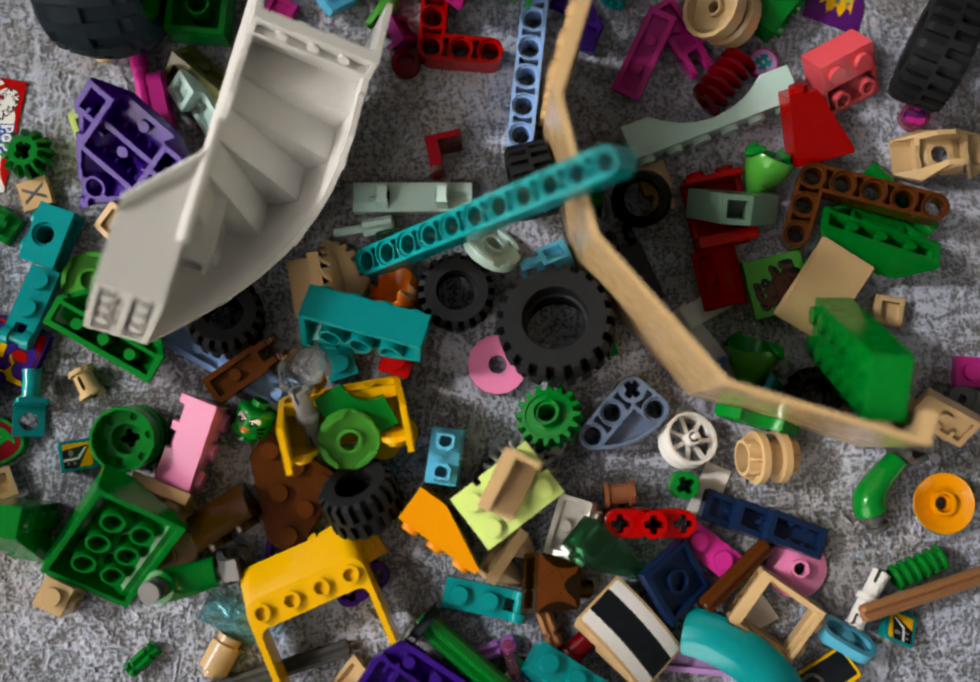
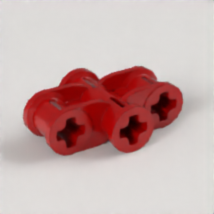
[603,507,697,539]

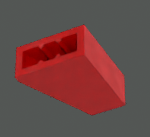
[778,82,854,168]

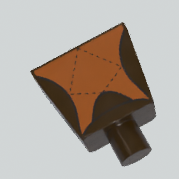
[521,552,594,614]

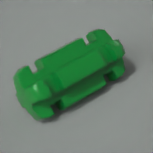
[124,641,162,677]

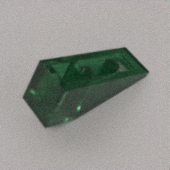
[562,515,645,581]

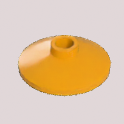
[913,473,975,534]

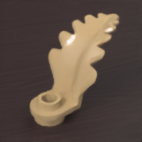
[319,240,371,297]

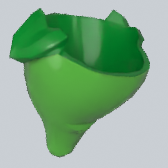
[743,140,794,193]
[723,331,784,387]

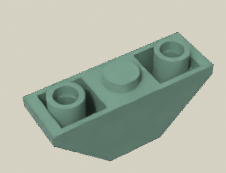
[685,187,780,226]

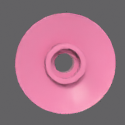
[765,546,827,598]

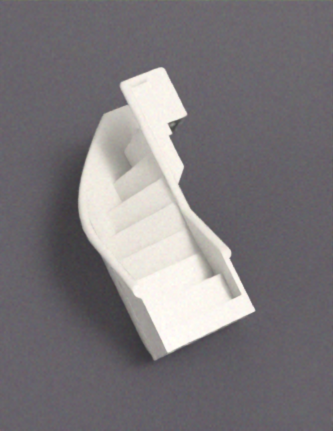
[83,0,393,345]

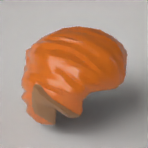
[369,266,419,310]

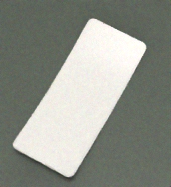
[679,297,734,329]

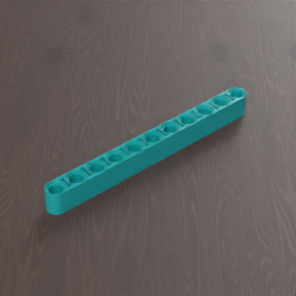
[355,145,638,275]

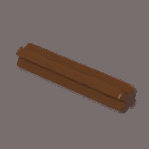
[699,539,773,613]

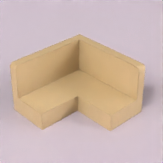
[477,446,543,521]

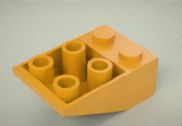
[398,485,479,575]

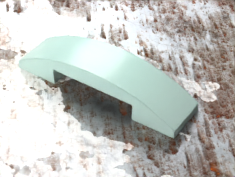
[167,69,217,138]

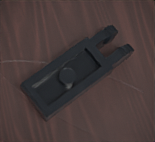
[604,224,665,299]

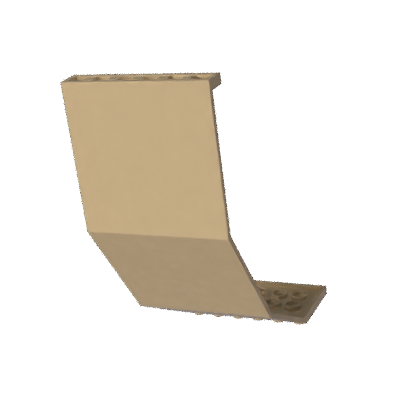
[538,0,940,447]

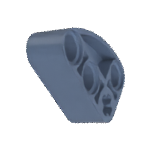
[577,376,670,450]

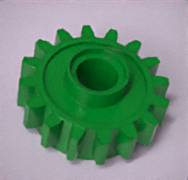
[515,385,584,451]

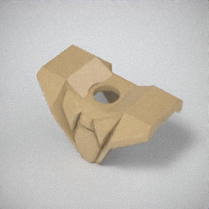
[888,127,980,183]

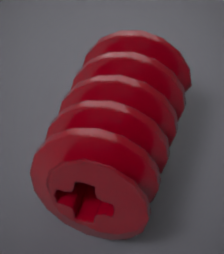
[693,48,756,116]

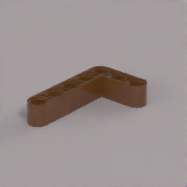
[780,162,950,251]

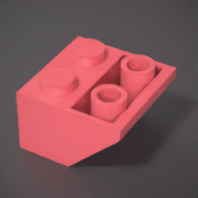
[801,29,879,115]

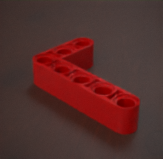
[417,0,504,73]

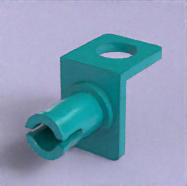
[11,368,50,437]

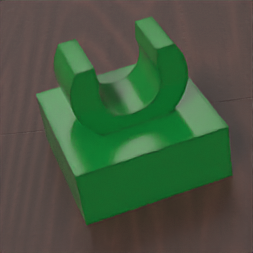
[0,205,28,247]

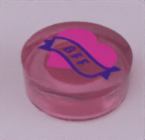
[897,104,930,132]

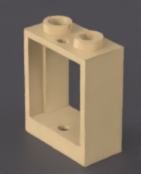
[724,564,827,663]

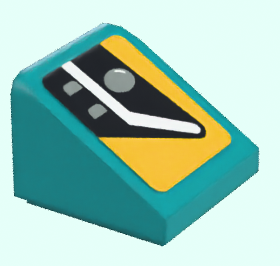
[58,438,100,473]
[876,611,917,649]

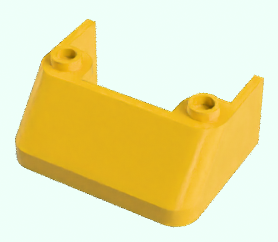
[276,376,414,476]

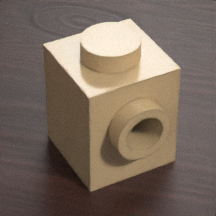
[32,575,84,618]

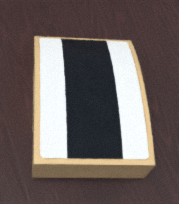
[573,575,681,682]

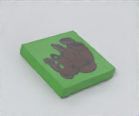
[740,249,804,321]

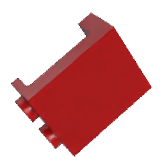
[679,165,760,253]

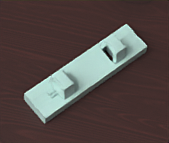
[353,182,472,214]

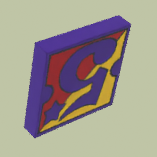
[0,314,55,390]

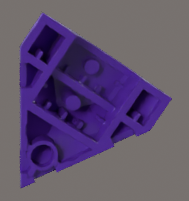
[74,77,189,209]

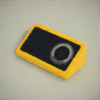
[797,649,862,682]

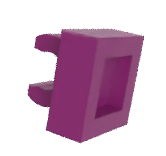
[385,14,418,51]

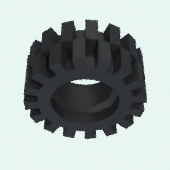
[783,366,844,411]

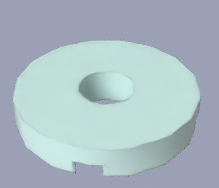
[463,229,521,273]

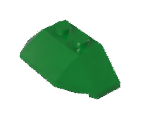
[820,205,941,279]
[43,288,166,383]

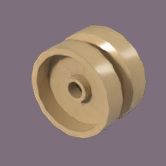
[683,0,762,49]

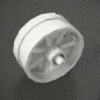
[658,412,718,470]

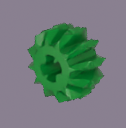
[0,128,56,180]

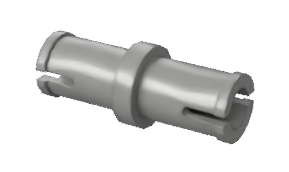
[288,384,320,447]

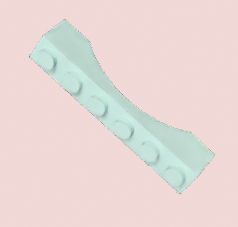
[617,65,795,167]

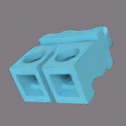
[424,426,466,487]

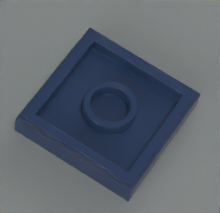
[637,538,712,626]

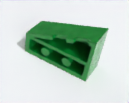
[0,497,60,563]

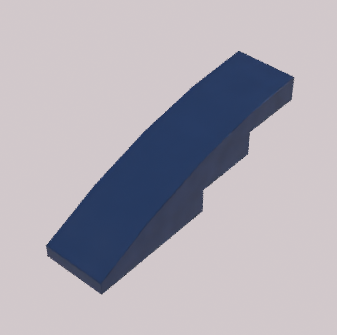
[696,489,829,560]

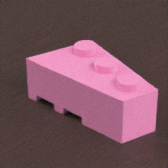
[154,393,231,494]

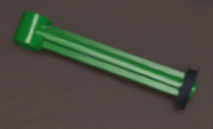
[407,602,513,682]

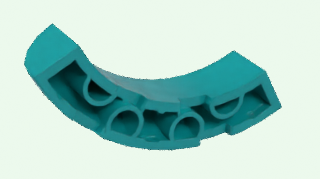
[681,607,802,682]

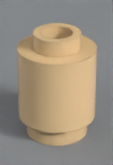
[199,630,242,680]

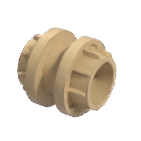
[734,430,802,484]

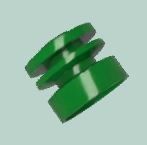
[89,405,170,472]

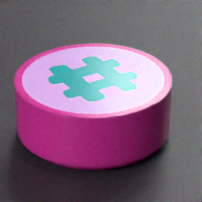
[748,48,778,79]

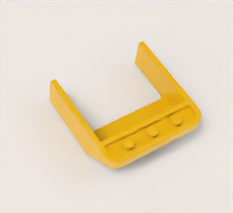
[240,530,400,682]

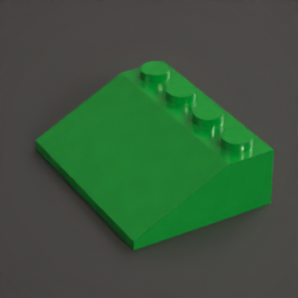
[40,464,187,608]

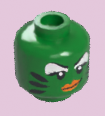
[231,396,276,444]

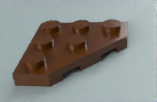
[250,432,335,551]

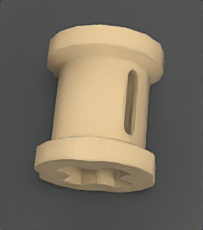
[67,363,106,403]

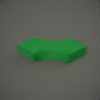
[313,383,399,433]
[714,403,800,438]

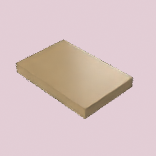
[773,237,875,336]

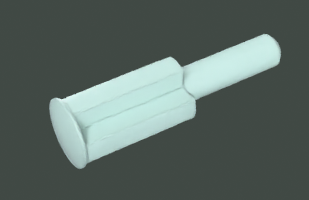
[333,215,395,237]

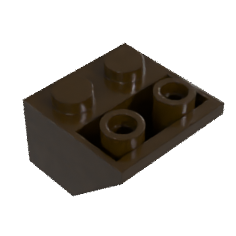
[186,483,262,553]

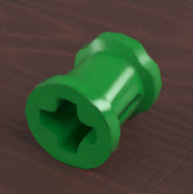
[667,471,699,499]

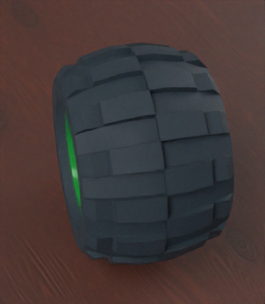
[31,0,167,59]

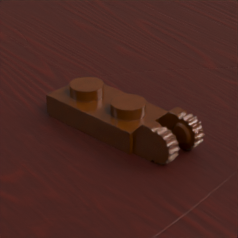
[201,333,288,406]

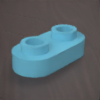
[817,615,877,664]

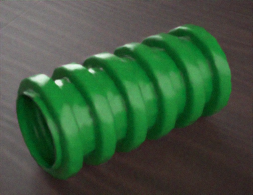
[887,544,949,591]

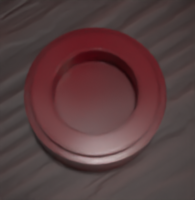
[391,48,421,80]

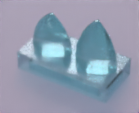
[197,589,256,645]

